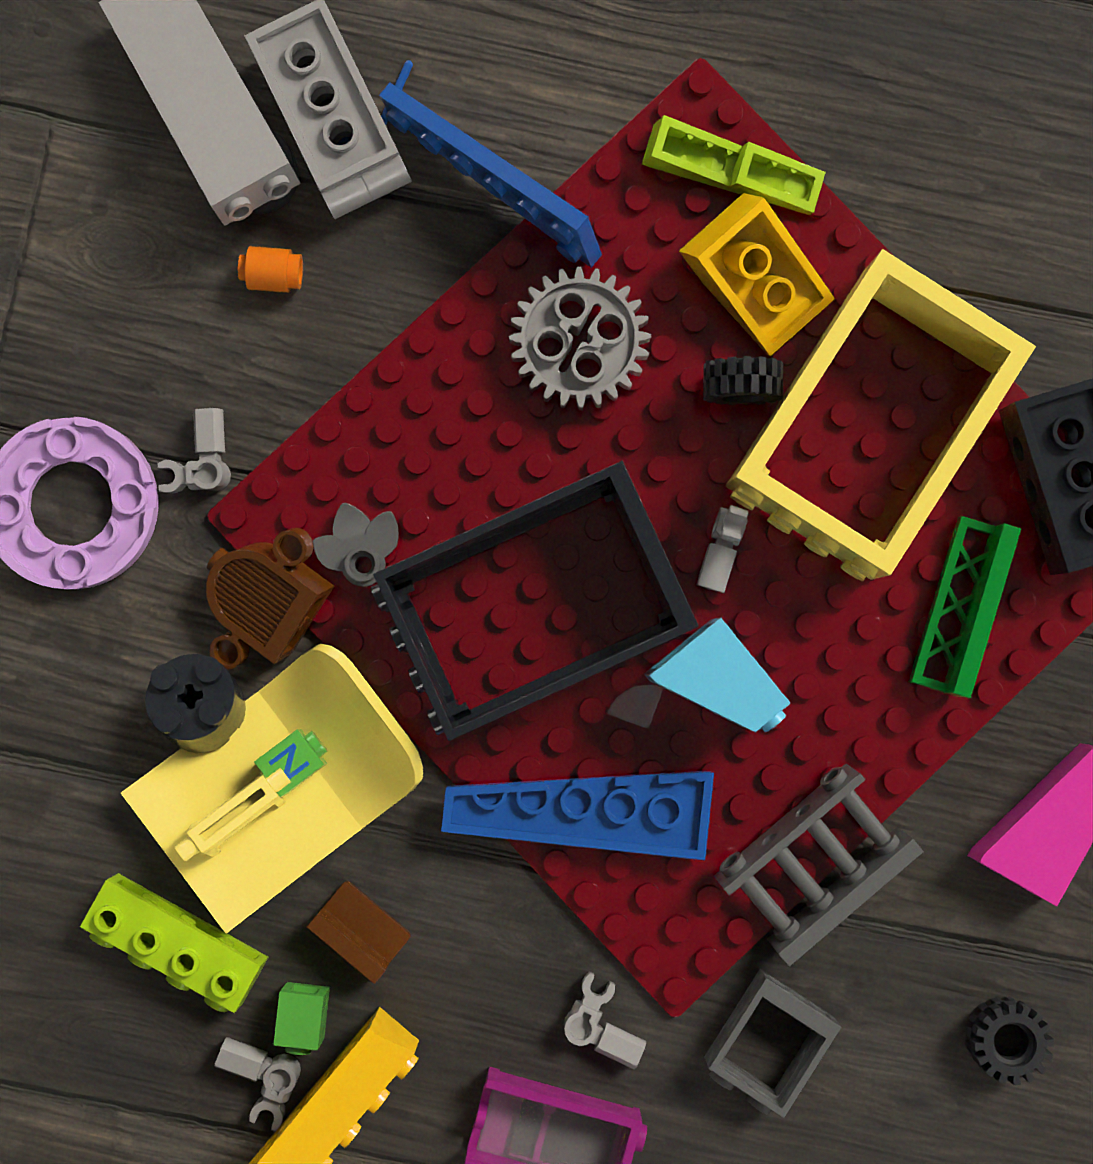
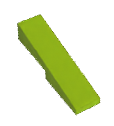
[641,115,826,215]

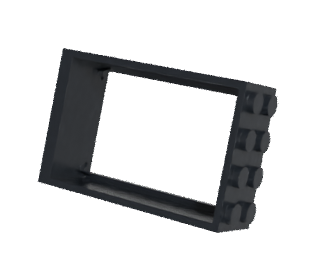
[371,461,699,741]

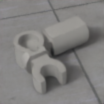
[158,408,231,494]
[696,505,748,593]
[564,971,646,1069]
[214,1037,301,1131]

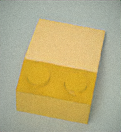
[679,193,835,356]

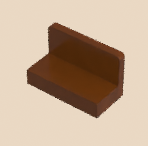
[307,881,411,984]

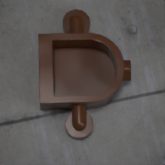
[206,528,334,669]

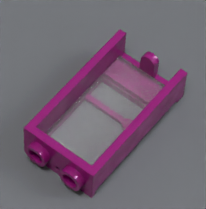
[464,1066,647,1164]

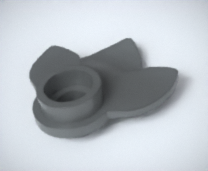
[313,503,399,587]

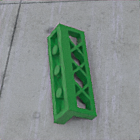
[908,516,1021,698]

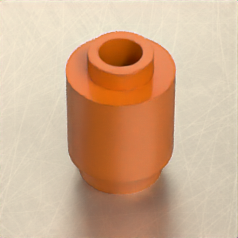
[238,246,303,293]

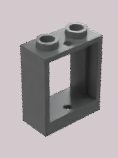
[704,969,841,1118]

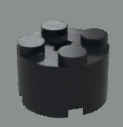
[145,654,246,753]

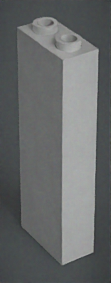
[99,0,301,226]

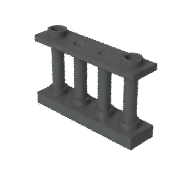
[714,764,924,967]

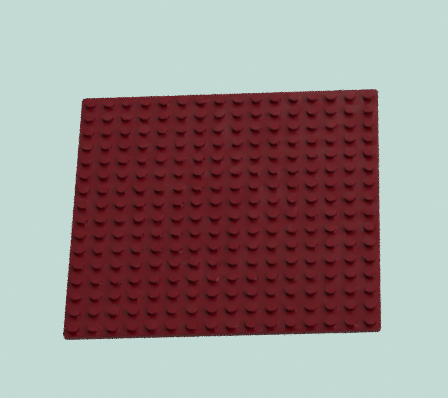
[208,58,1093,1017]

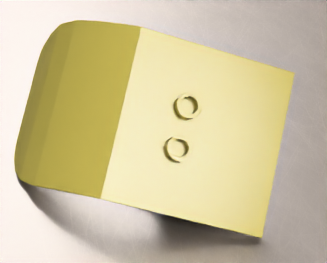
[121,644,423,934]

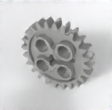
[509,267,651,410]

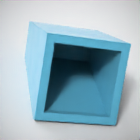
[644,618,790,732]

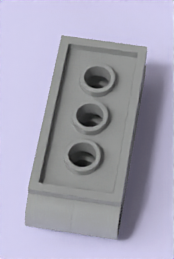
[244,0,412,219]

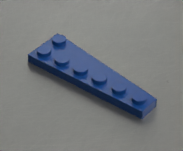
[379,83,602,268]
[441,771,714,860]

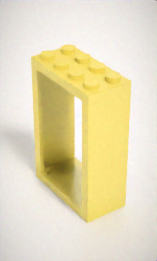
[725,249,1036,581]

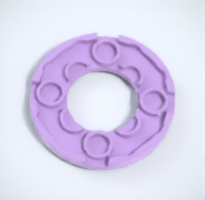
[0,417,158,589]

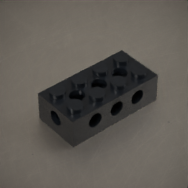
[998,378,1093,575]

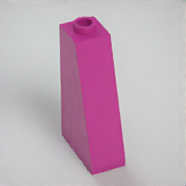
[967,743,1093,906]

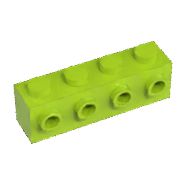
[80,873,269,1013]

